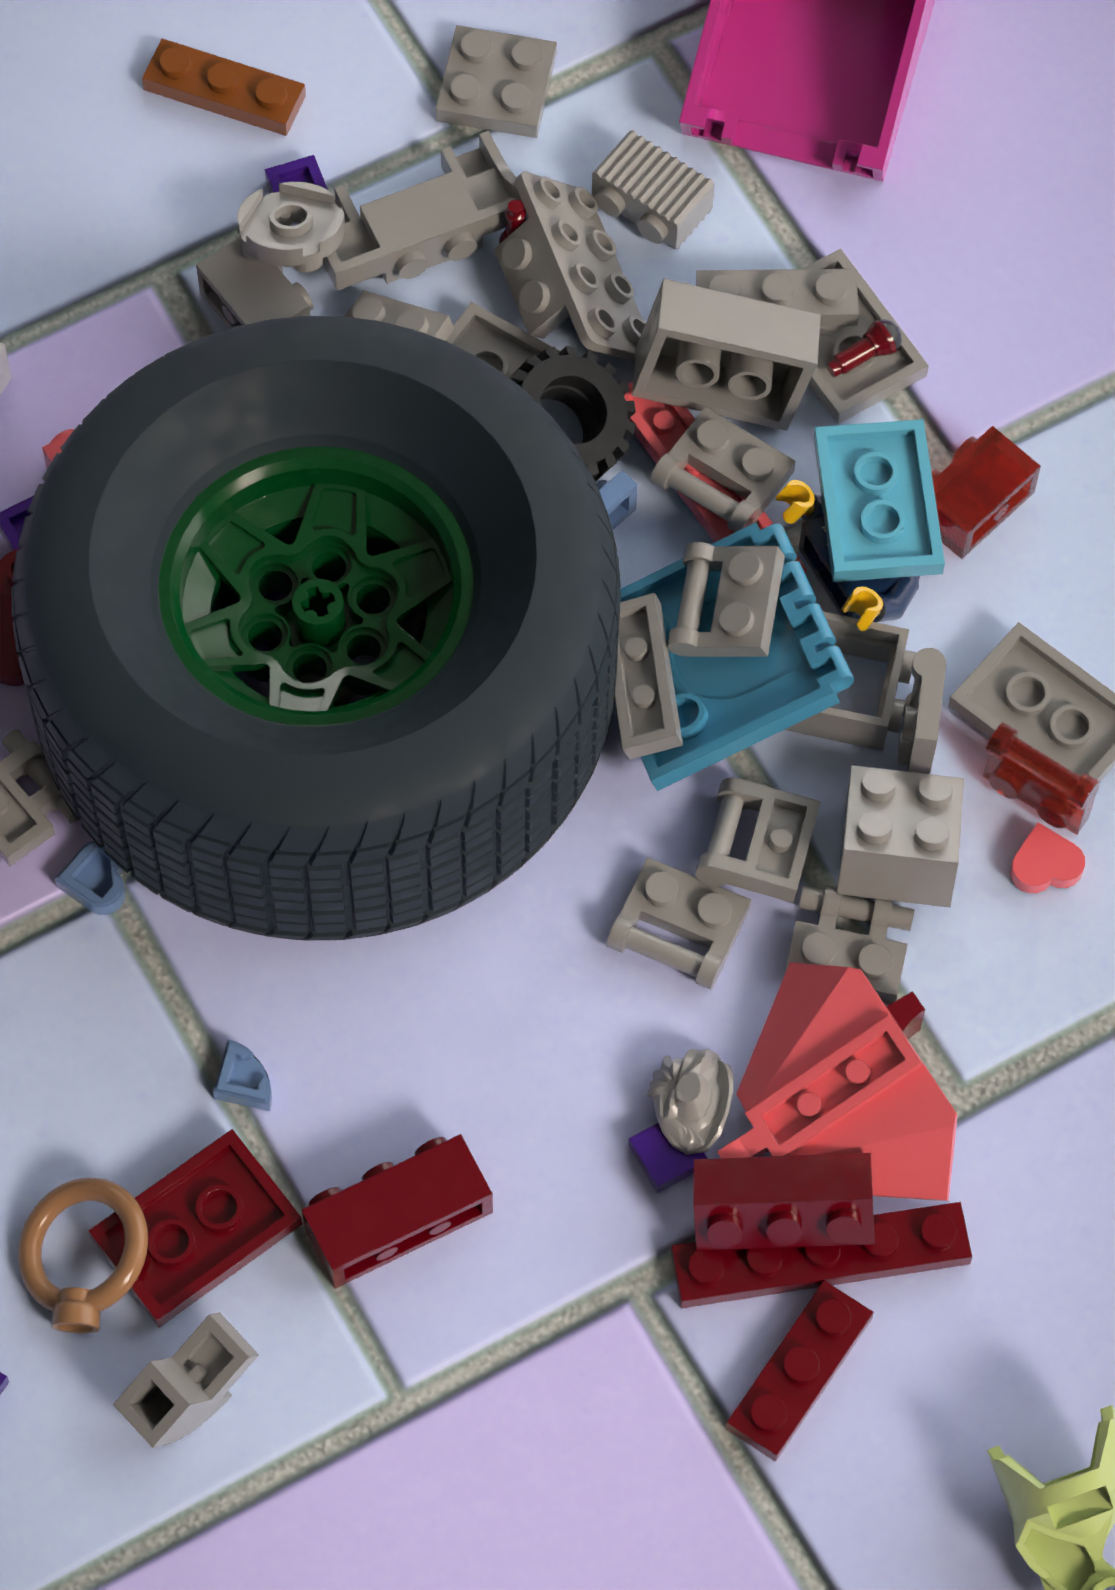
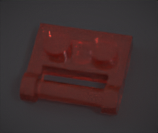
[983,722,1100,835]

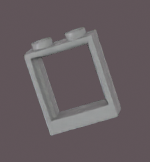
[785,611,916,751]

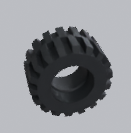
[509,346,636,481]

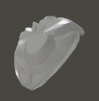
[647,1049,734,1155]

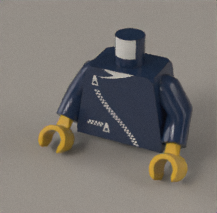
[775,480,920,631]

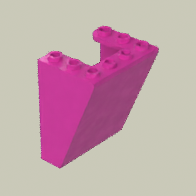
[679,0,936,182]

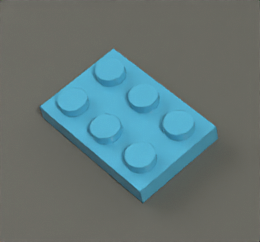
[813,419,945,582]

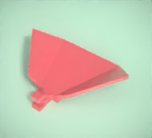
[717,962,958,1202]

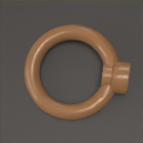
[18,1177,148,1334]

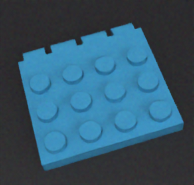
[620,522,854,791]

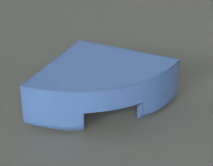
[213,1039,272,1111]

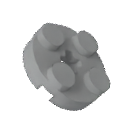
[237,182,345,273]

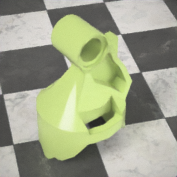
[987,1405,1115,1590]

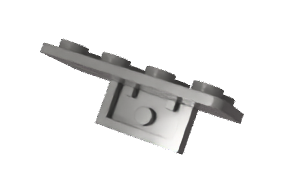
[494,171,646,361]

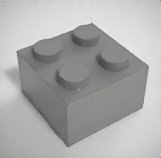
[837,765,964,908]

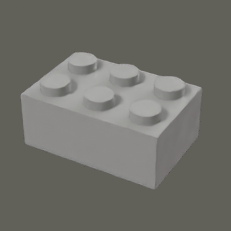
[631,278,821,431]

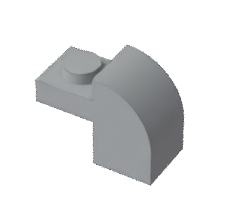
[113,1312,259,1448]

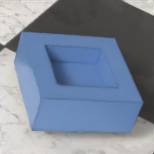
[596,470,638,529]

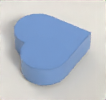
[55,841,126,915]

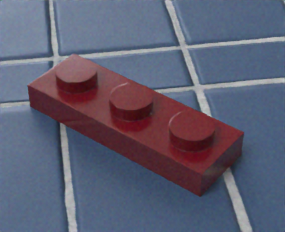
[726,1280,874,1462]

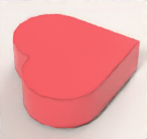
[1010,822,1085,894]

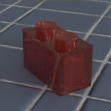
[931,426,1041,559]

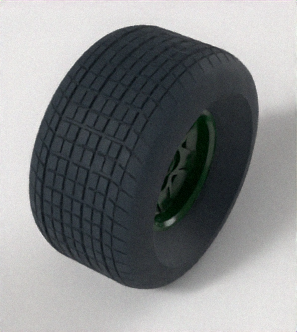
[12,316,621,941]

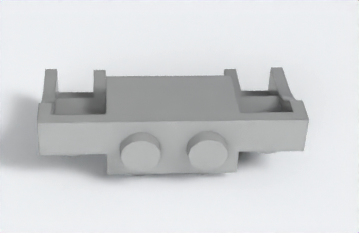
[299,130,529,291]

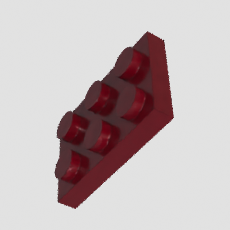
[88,1129,303,1328]

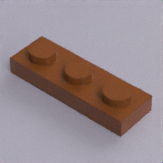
[142,38,306,136]

